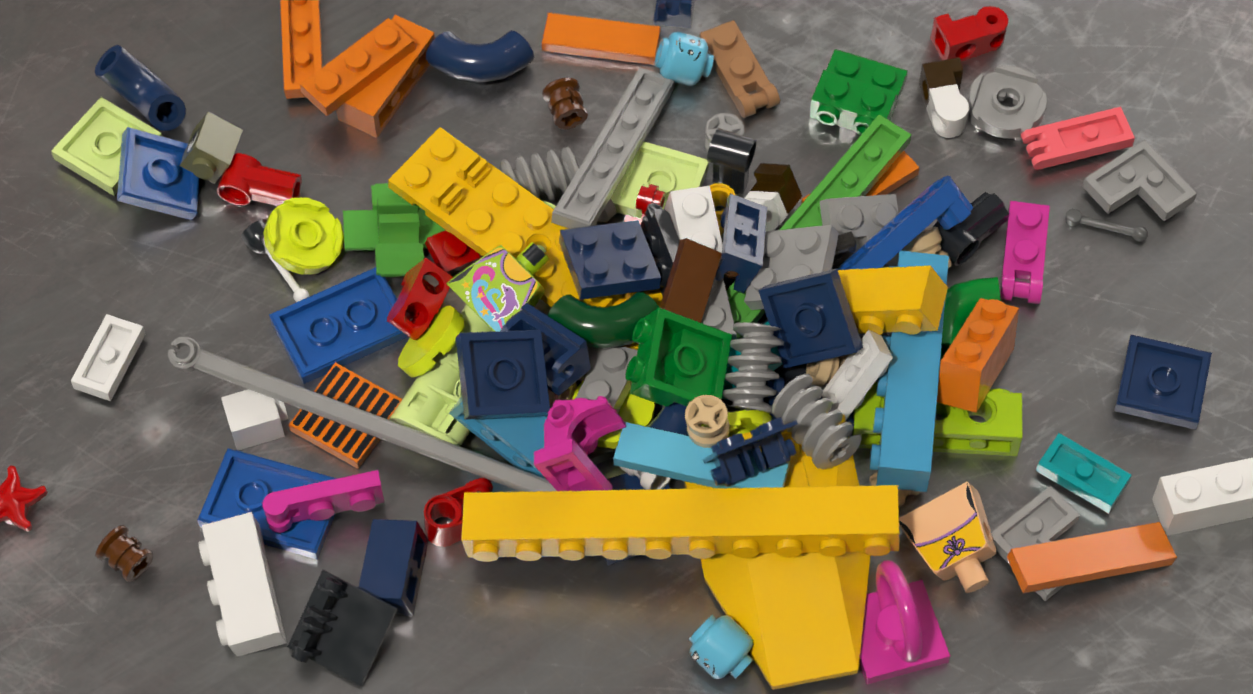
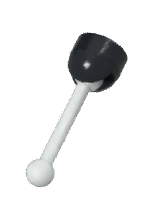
[241,219,309,302]

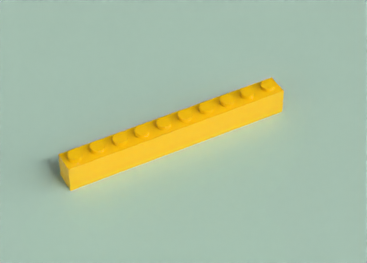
[461,485,899,562]

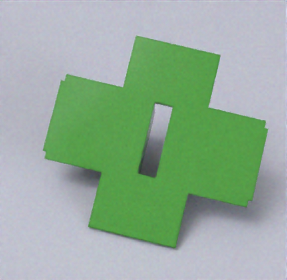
[343,183,445,277]

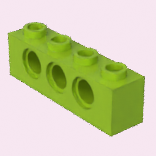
[852,382,1022,456]

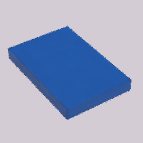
[269,267,409,384]
[197,448,337,560]

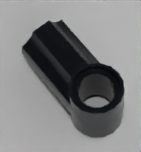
[707,128,757,194]
[933,192,1009,266]

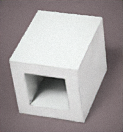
[221,389,288,451]

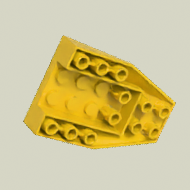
[684,414,871,690]

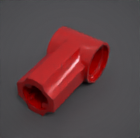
[217,153,302,206]

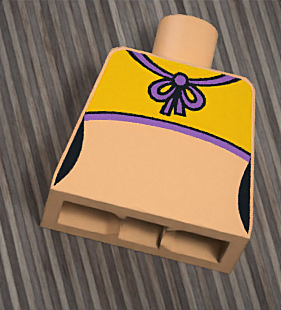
[899,481,996,593]

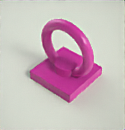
[859,560,950,685]

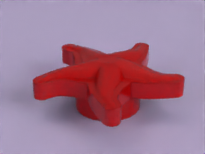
[0,465,48,532]

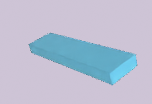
[613,422,790,488]

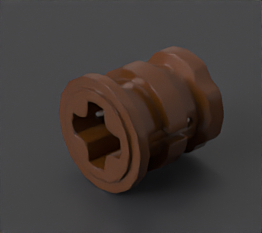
[542,77,588,130]
[95,525,153,582]

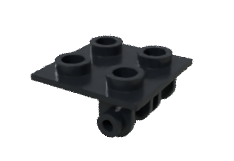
[287,570,398,686]

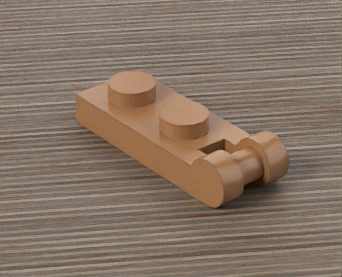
[699,20,780,118]

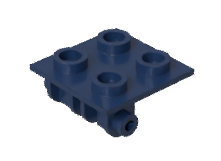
[703,417,798,487]

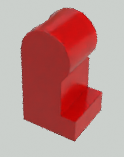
[930,6,1009,62]
[387,258,453,340]

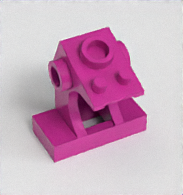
[534,396,626,491]

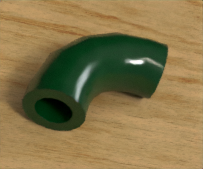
[548,292,659,349]

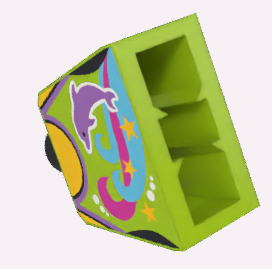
[447,242,549,332]

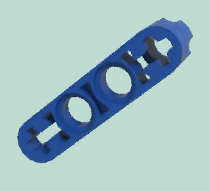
[837,176,973,270]

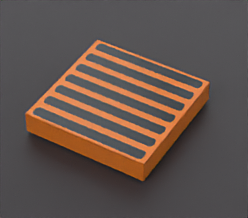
[289,362,402,469]

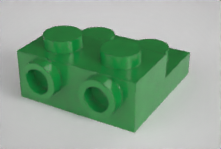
[810,49,908,135]
[625,307,732,407]

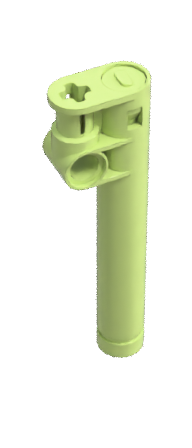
[389,201,556,447]

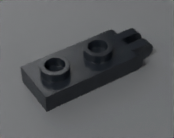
[641,203,680,296]

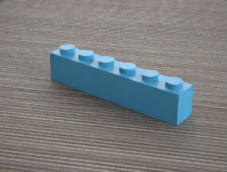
[869,251,949,492]

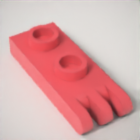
[1021,107,1135,170]

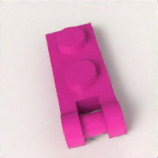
[1000,201,1050,304]
[263,470,385,533]

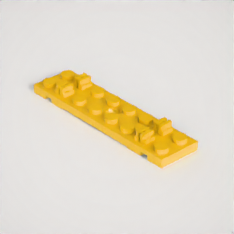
[388,127,663,350]

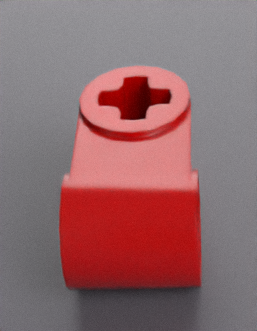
[424,478,494,547]

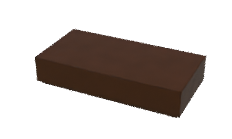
[659,238,722,323]

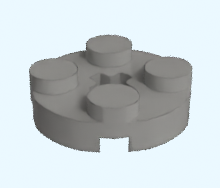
[968,65,1047,141]

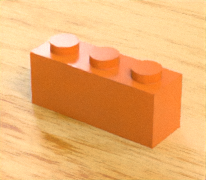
[336,14,435,138]
[937,298,1019,413]

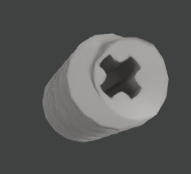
[499,146,579,201]
[723,322,784,413]
[772,374,862,469]

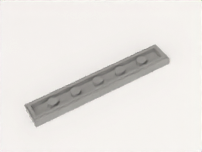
[551,68,675,229]

